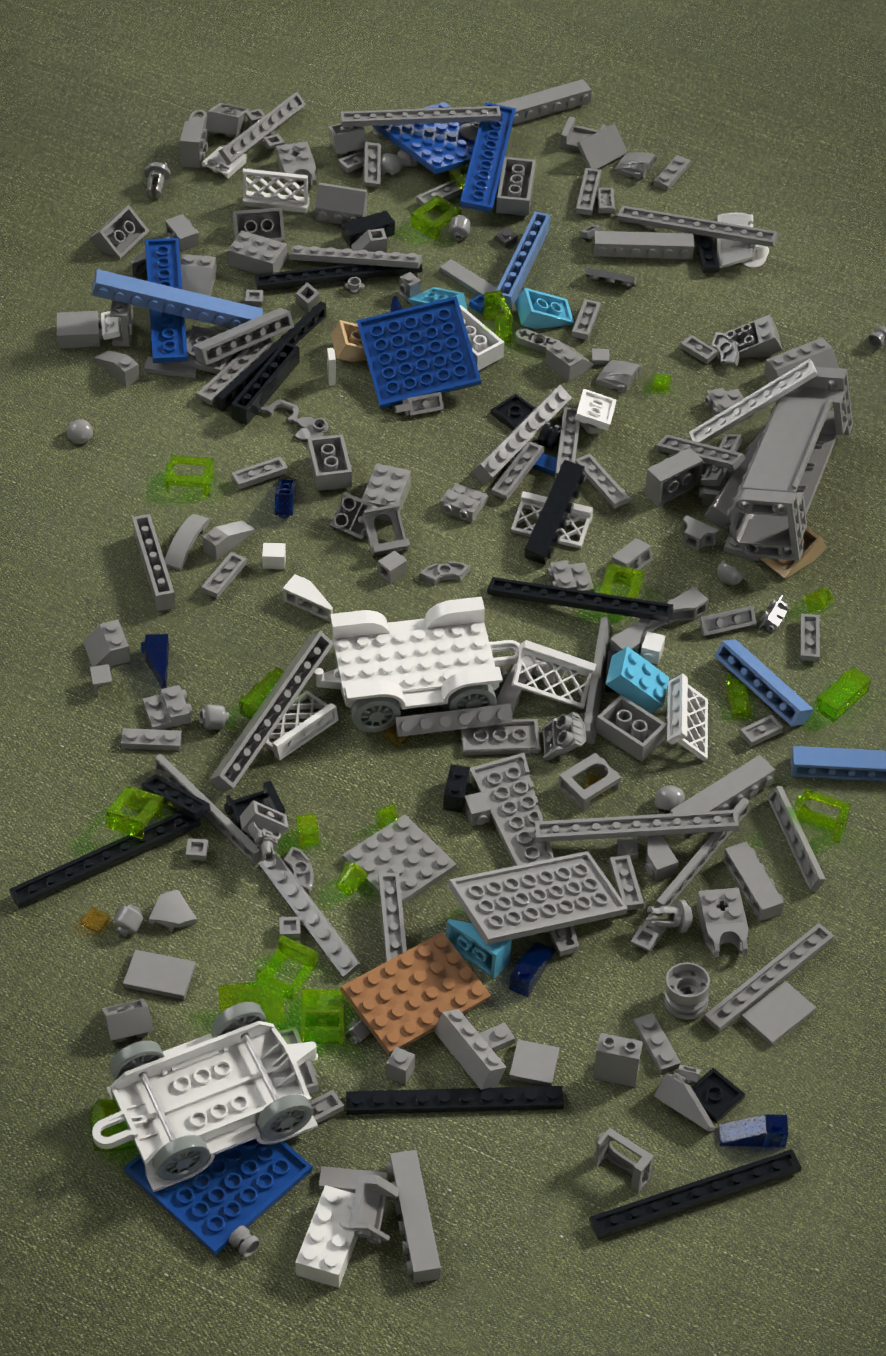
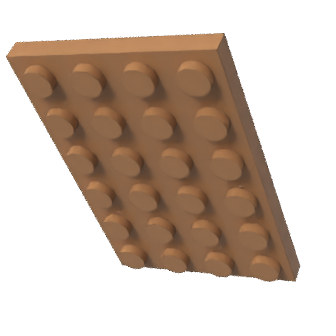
[340,932,491,1056]

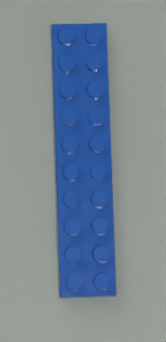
[460,102,516,213]
[145,238,188,363]

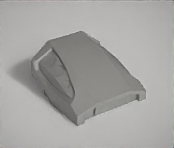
[614,152,658,180]
[595,360,643,392]
[329,492,378,540]
[541,712,586,761]

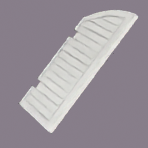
[717,212,753,268]

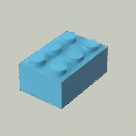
[606,646,669,714]

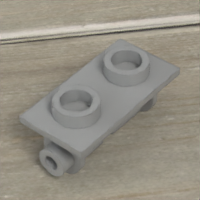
[759,595,788,632]
[342,1019,370,1044]

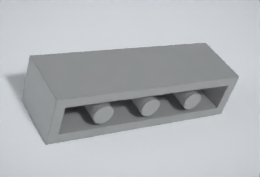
[723,841,785,922]
[434,1009,507,1090]

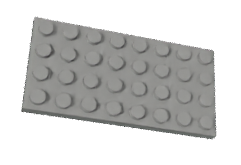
[448,851,628,945]

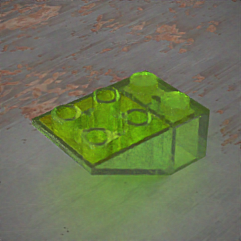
[301,989,344,1044]

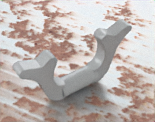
[261,400,299,426]

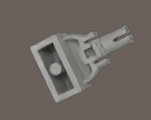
[240,800,289,862]

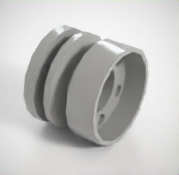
[664,962,710,1020]

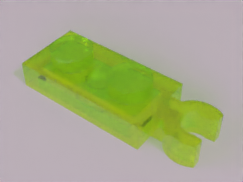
[726,674,752,718]

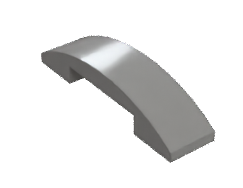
[246,108,285,149]
[165,514,210,571]
[496,655,535,714]

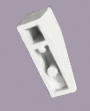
[283,574,333,622]

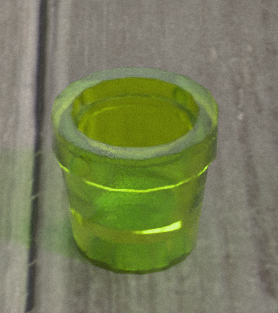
[336,862,368,896]

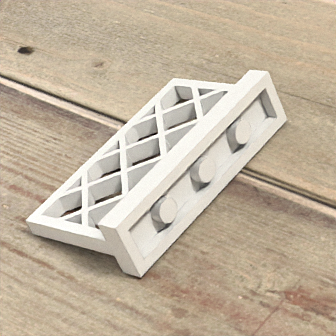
[242,168,309,213]
[511,491,593,549]
[511,640,596,709]
[667,673,708,761]
[264,691,339,761]

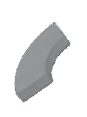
[711,332,739,366]
[419,562,470,585]
[283,846,314,894]

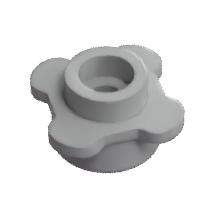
[345,277,365,293]

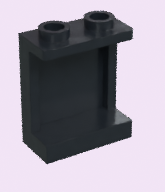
[224,781,285,835]

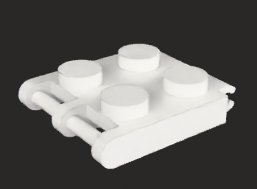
[201,145,247,178]

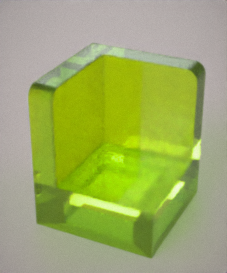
[803,585,835,613]
[296,813,319,847]

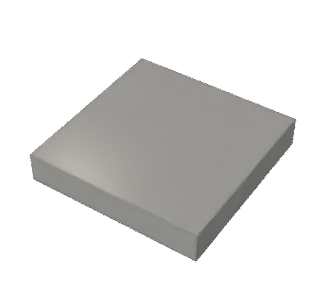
[509,1040,560,1086]

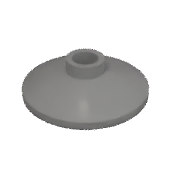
[459,122,480,141]

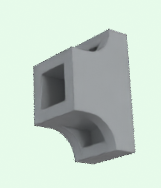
[681,515,718,552]

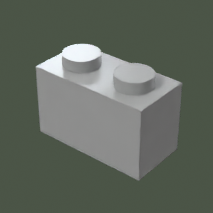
[165,214,200,252]

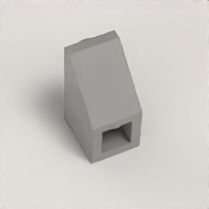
[351,228,387,253]

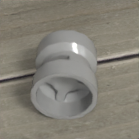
[867,326,886,349]
[229,1225,260,1258]

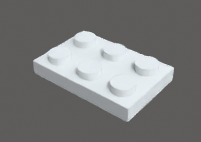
[575,389,616,430]

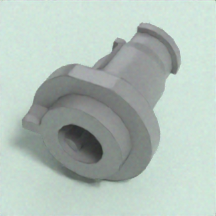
[144,162,171,198]
[646,900,693,933]

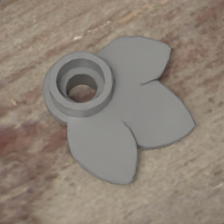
[295,417,329,441]

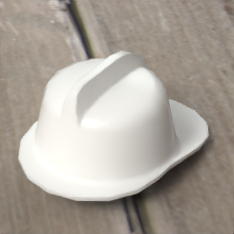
[741,244,769,268]

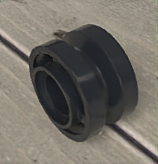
[538,421,561,449]

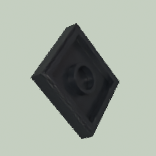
[490,394,535,430]
[691,1068,745,1124]

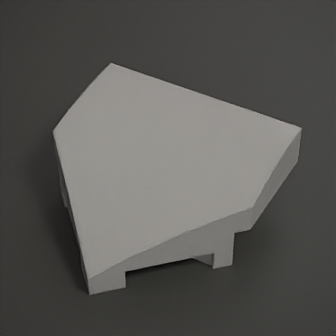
[148,890,197,932]

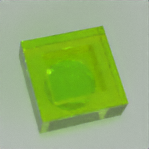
[652,373,672,392]
[376,804,398,829]

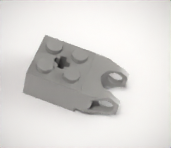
[180,110,208,168]
[276,142,316,190]
[696,888,749,958]

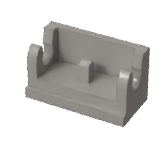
[611,538,653,578]

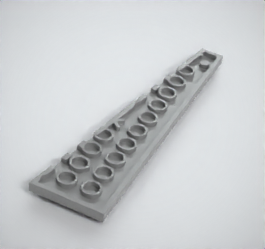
[470,753,579,957]

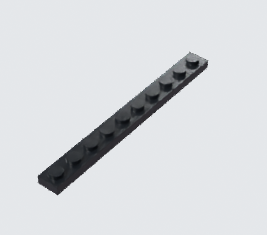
[255,264,422,290]
[217,301,326,411]
[487,577,674,622]
[9,811,201,908]
[346,1086,564,1115]
[589,1149,802,1240]

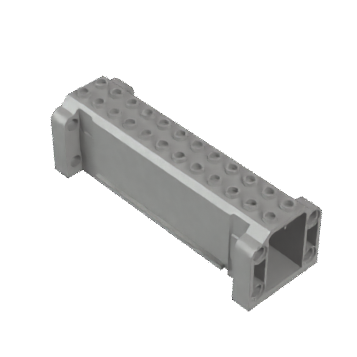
[727,367,853,561]

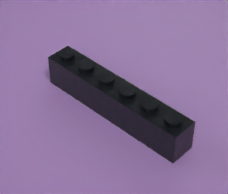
[231,341,300,425]
[525,460,587,565]

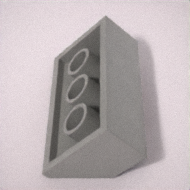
[764,337,839,382]

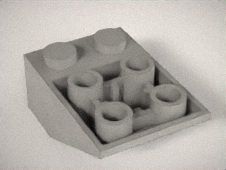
[724,314,783,358]

